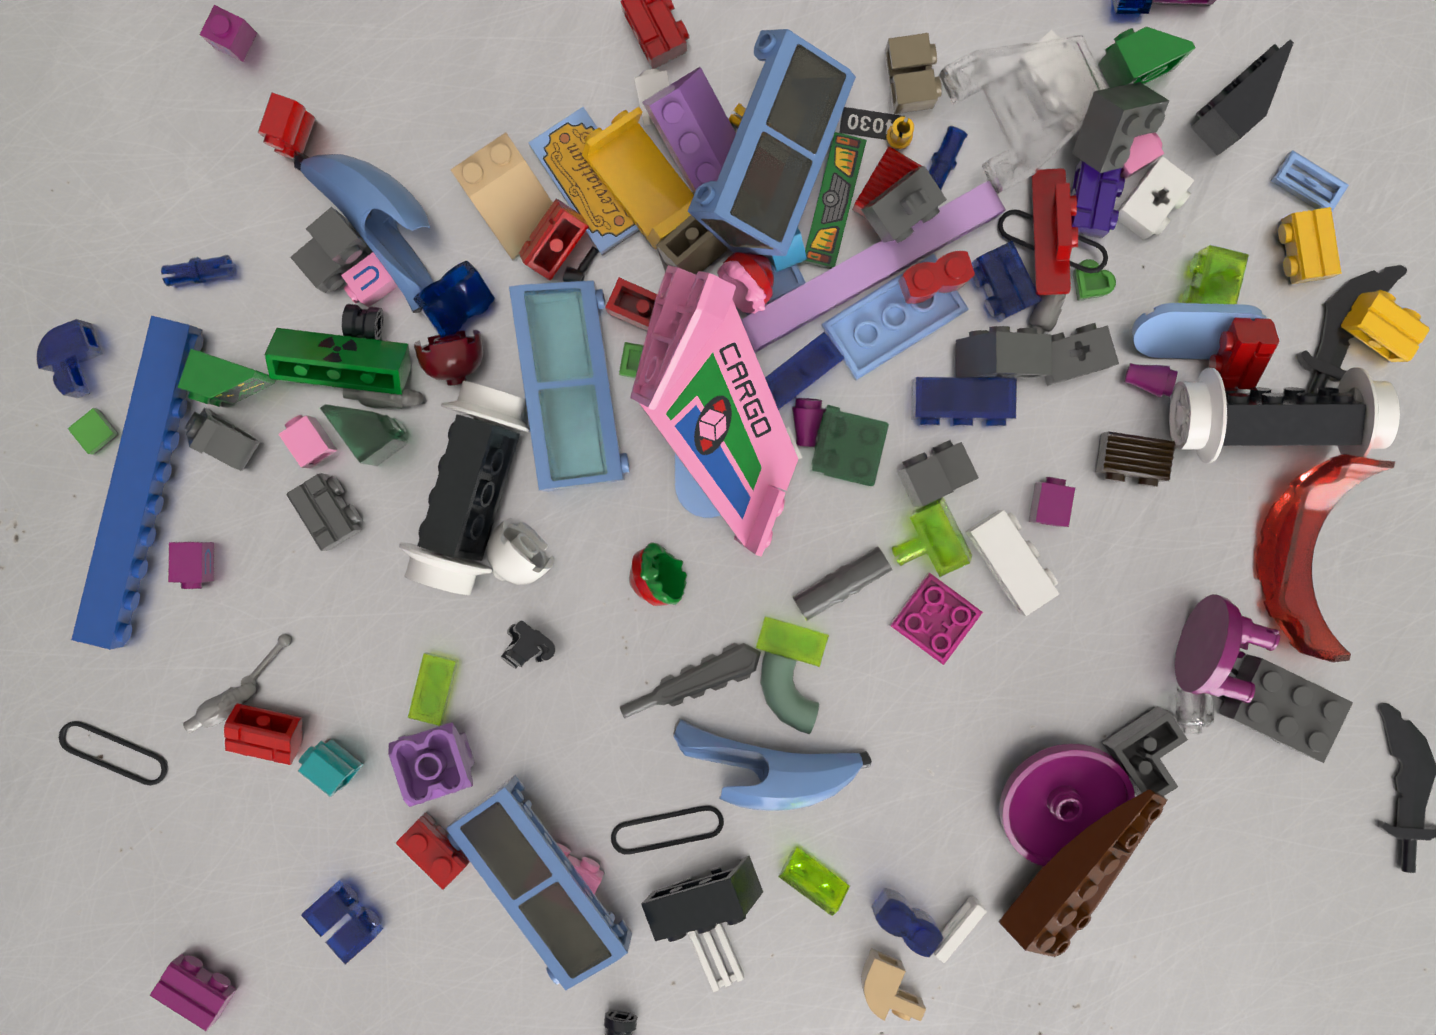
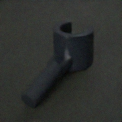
[563,246,599,282]

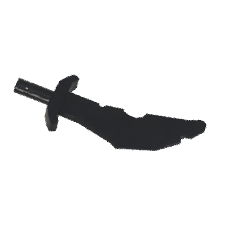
[1297,265,1407,393]
[1378,703,1436,873]

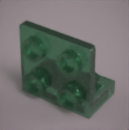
[809,405,889,487]

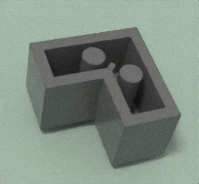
[1072,82,1170,173]
[290,206,373,293]
[956,326,1052,380]
[897,440,979,507]
[1102,706,1188,796]

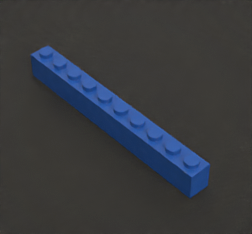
[71,315,203,650]

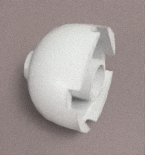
[486,518,554,585]

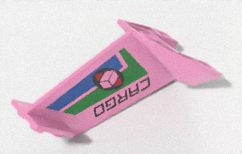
[630,265,798,557]

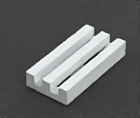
[931,896,987,963]
[688,923,744,992]

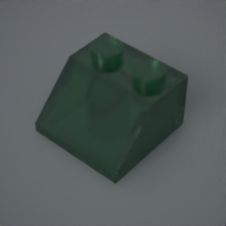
[320,404,408,466]

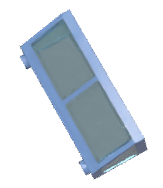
[509,280,630,492]

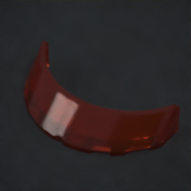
[1256,454,1395,663]

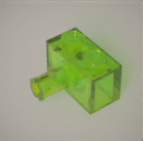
[1182,245,1249,304]
[892,497,973,577]

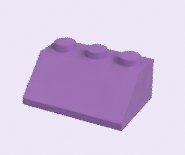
[642,67,736,193]

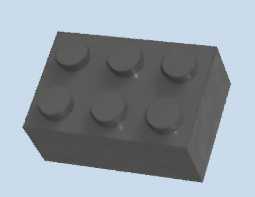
[1218,654,1353,763]

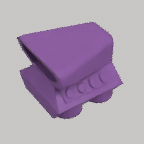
[388,722,475,807]

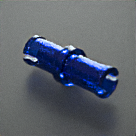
[928,126,968,190]
[161,255,234,287]

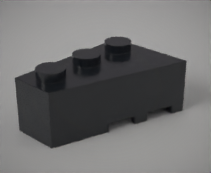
[641,855,763,942]

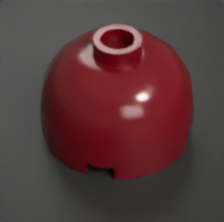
[414,330,483,386]

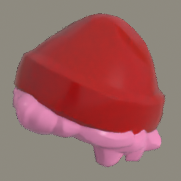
[717,252,774,314]

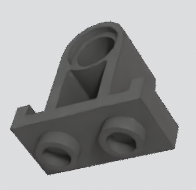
[185,407,260,471]

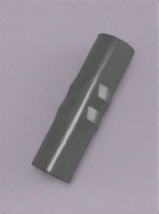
[793,546,892,621]

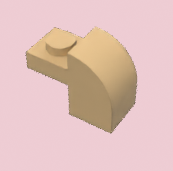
[861,948,926,1021]

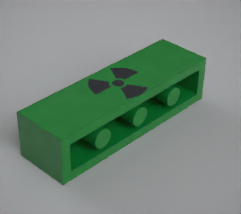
[264,328,411,395]

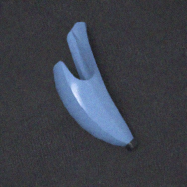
[294,154,433,313]
[673,719,872,811]

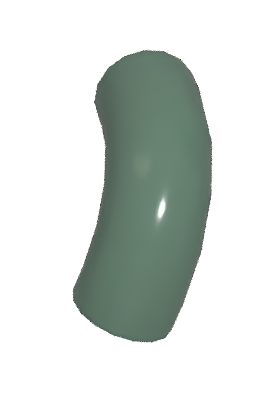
[760,651,819,734]

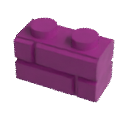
[150,954,236,1031]

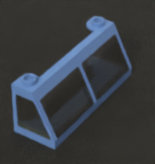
[688,29,856,257]
[446,775,632,991]

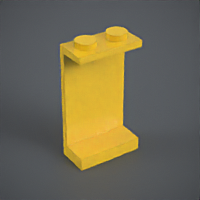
[582,106,694,249]

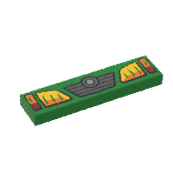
[802,132,867,269]

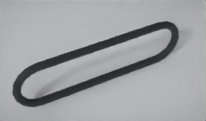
[998,209,1108,274]
[58,721,167,786]
[611,806,724,855]

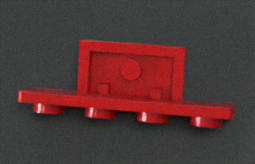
[1032,168,1078,295]

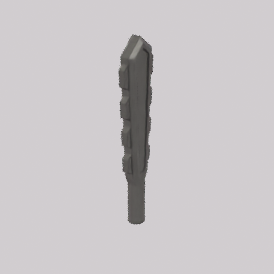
[620,643,761,718]

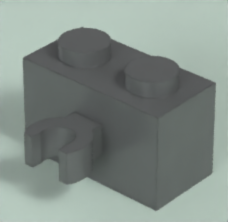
[861,166,947,243]

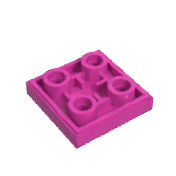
[890,572,983,665]

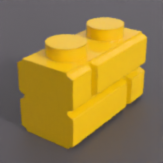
[1278,207,1342,285]
[1341,290,1430,362]

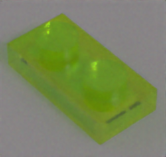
[756,616,829,667]
[408,652,458,726]
[778,847,850,916]

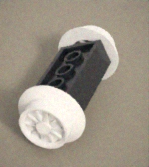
[1169,367,1400,463]
[399,381,531,595]

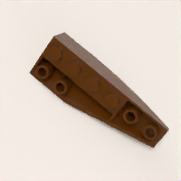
[998,789,1168,957]

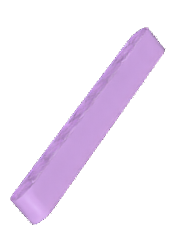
[741,181,1006,353]

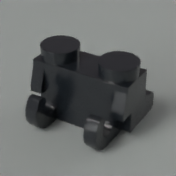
[501,621,555,669]

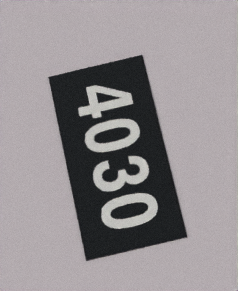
[839,107,905,140]

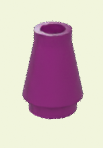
[1124,363,1178,398]
[792,398,825,447]

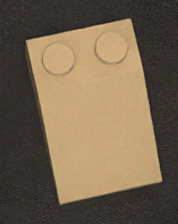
[450,132,553,260]

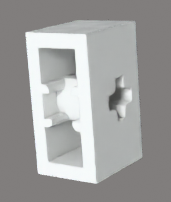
[1118,156,1194,240]

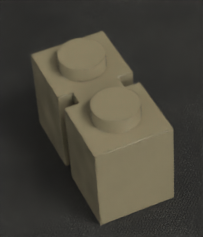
[885,33,942,114]

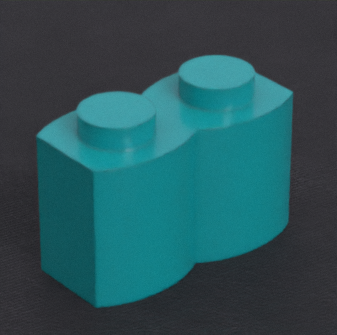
[298,739,363,797]

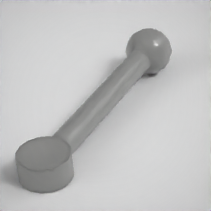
[241,634,291,686]

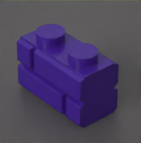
[1070,160,1125,238]

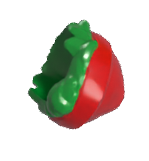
[629,542,687,606]

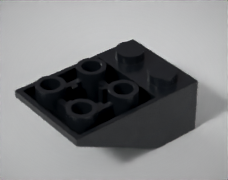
[1191,39,1294,156]

